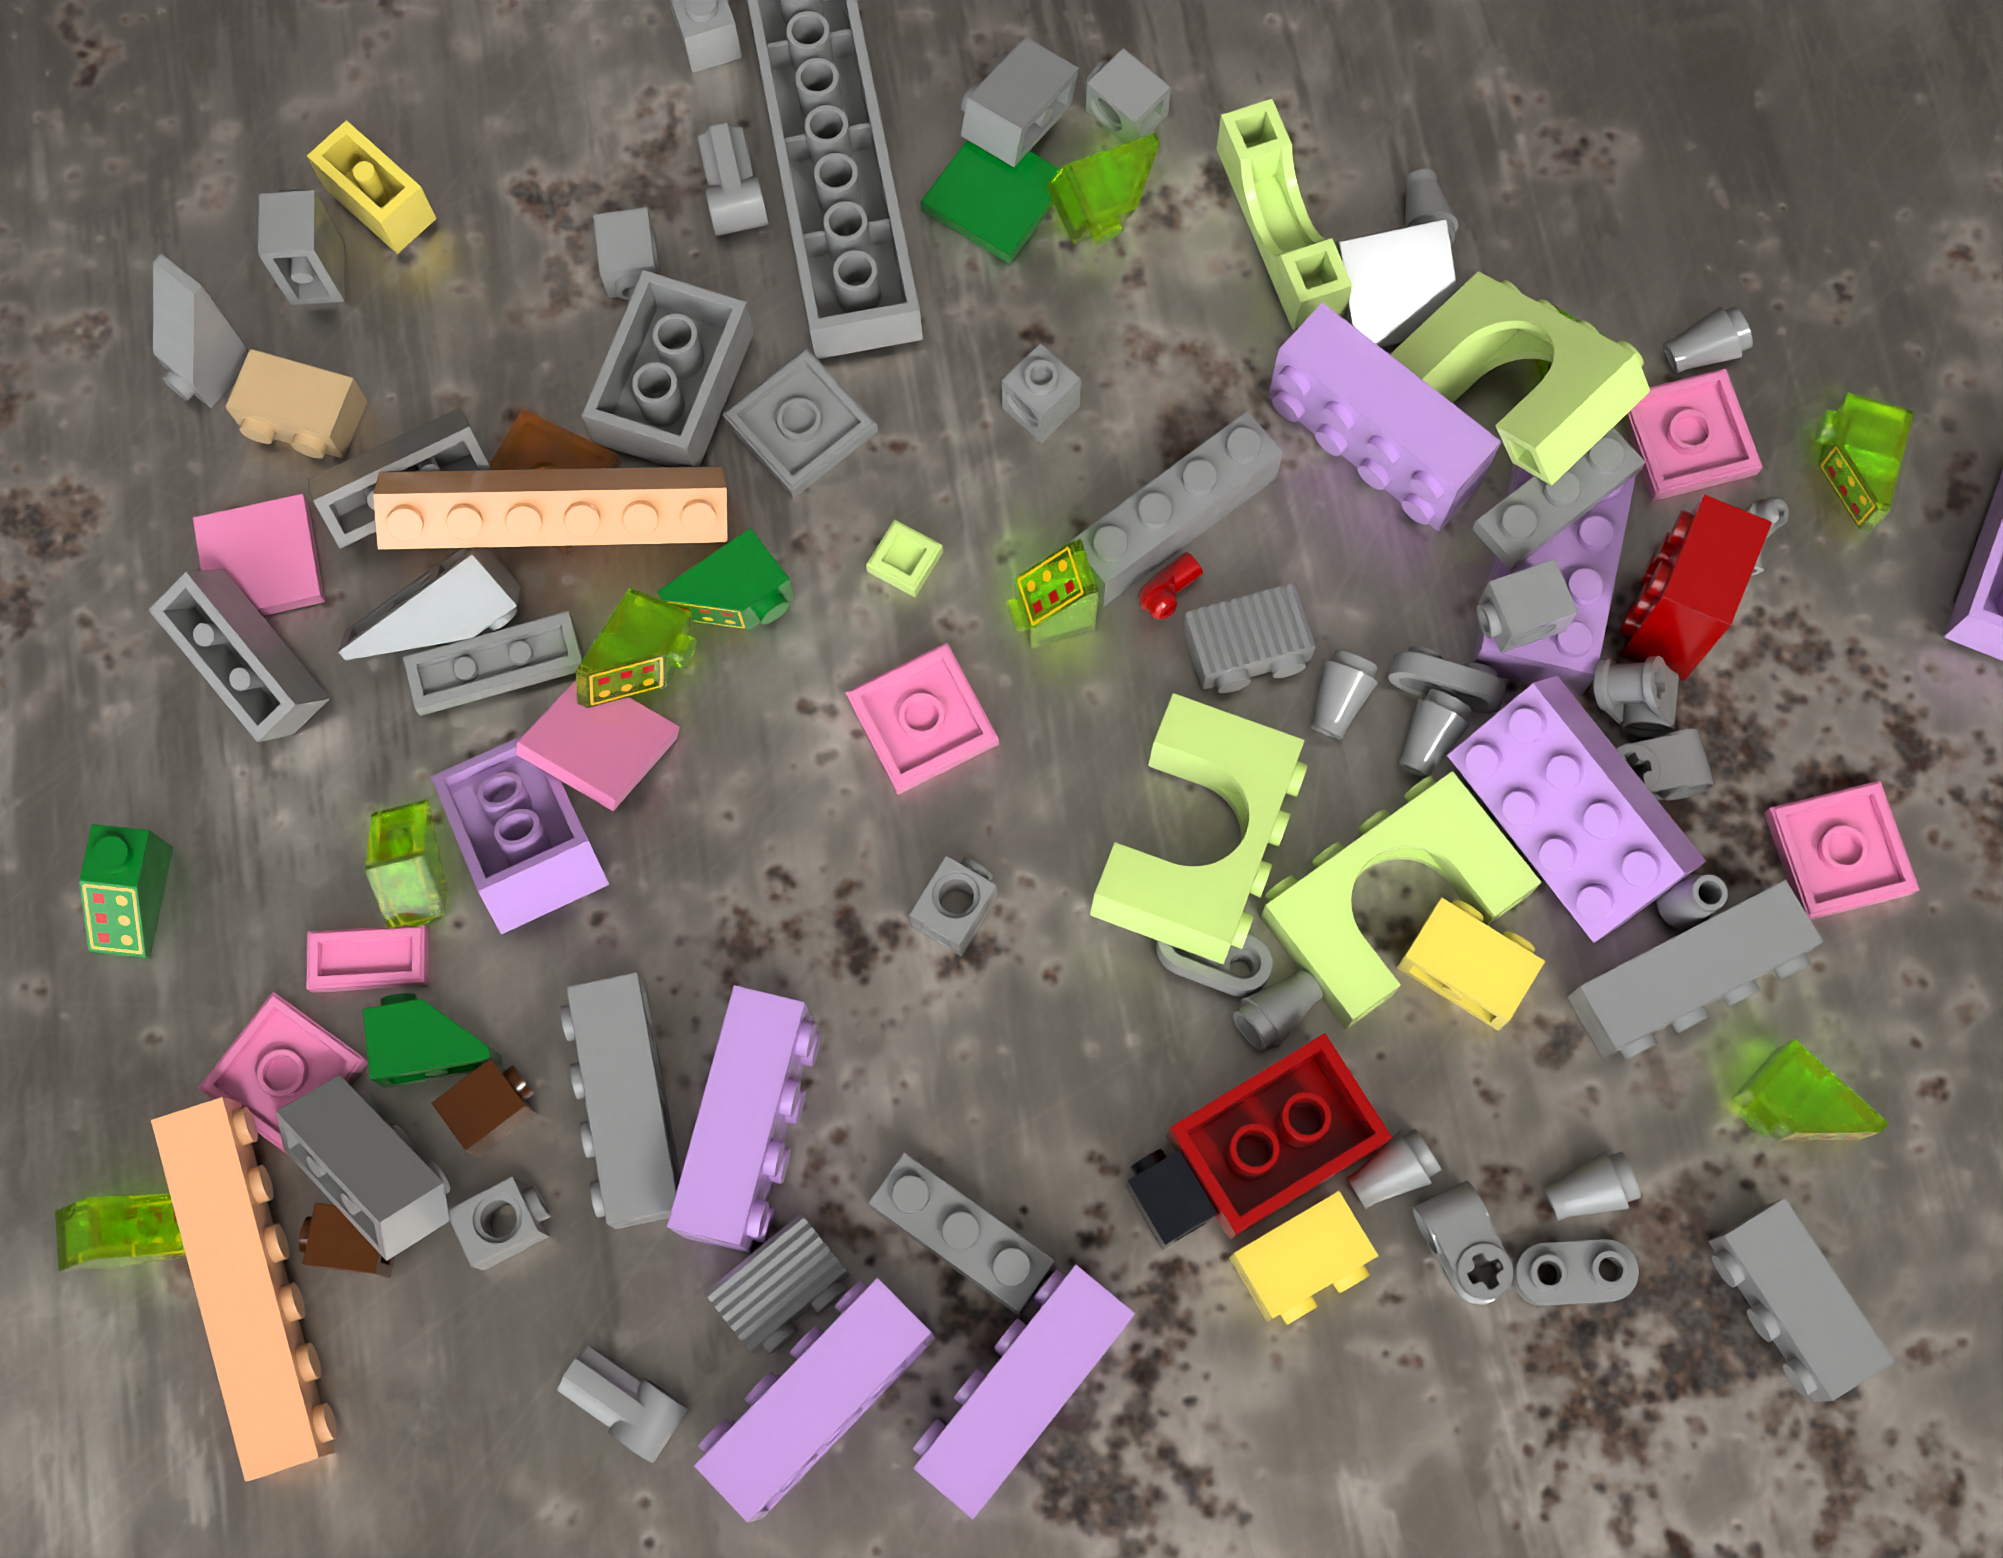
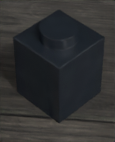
[1125,1149,1218,1250]

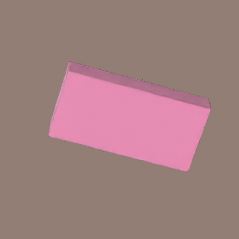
[306,925,429,993]

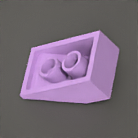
[431,735,609,935]

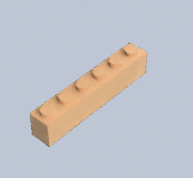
[373,466,727,549]
[151,1097,337,1482]

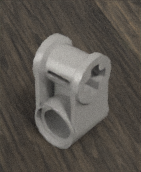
[1594,656,1679,738]
[1617,729,1716,801]
[1412,1181,1514,1305]

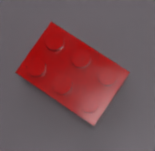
[1619,494,1772,681]
[1166,1033,1392,1240]

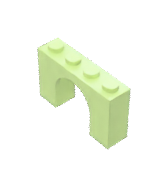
[1390,271,1650,486]
[1090,693,1308,965]
[1260,771,1541,1029]

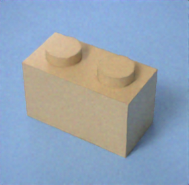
[225,349,368,459]

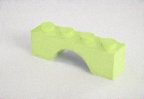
[1216,99,1353,332]

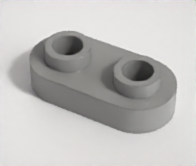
[1388,646,1506,713]
[1156,934,1273,997]
[1513,1239,1639,1307]

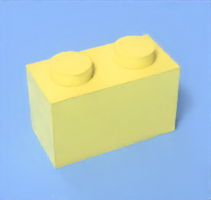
[307,120,436,254]
[1397,898,1545,1031]
[1229,1191,1378,1325]

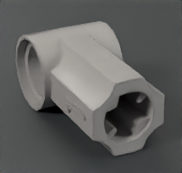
[698,123,769,236]
[557,1345,689,1463]

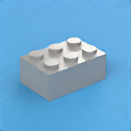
[581,270,754,467]

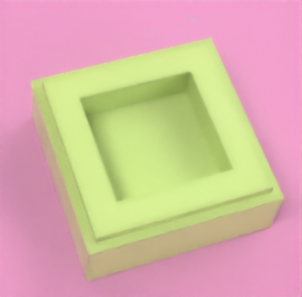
[866,519,943,598]

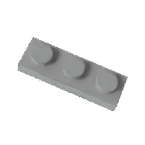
[1472,427,1646,571]
[403,611,586,716]

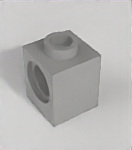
[1086,48,1171,150]
[593,207,660,300]
[1002,343,1081,443]
[1477,559,1578,653]
[909,855,998,956]
[448,1177,550,1271]

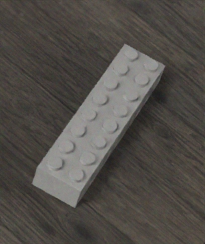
[747,0,923,359]

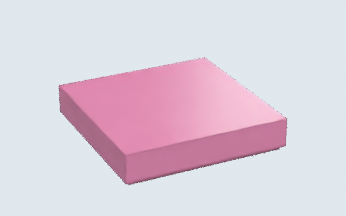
[1622,368,1763,501]
[193,494,326,616]
[845,643,999,795]
[516,671,680,811]
[1764,780,1920,920]
[198,992,368,1155]

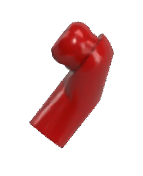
[1138,552,1203,620]

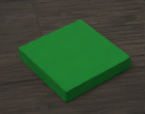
[920,140,1070,264]

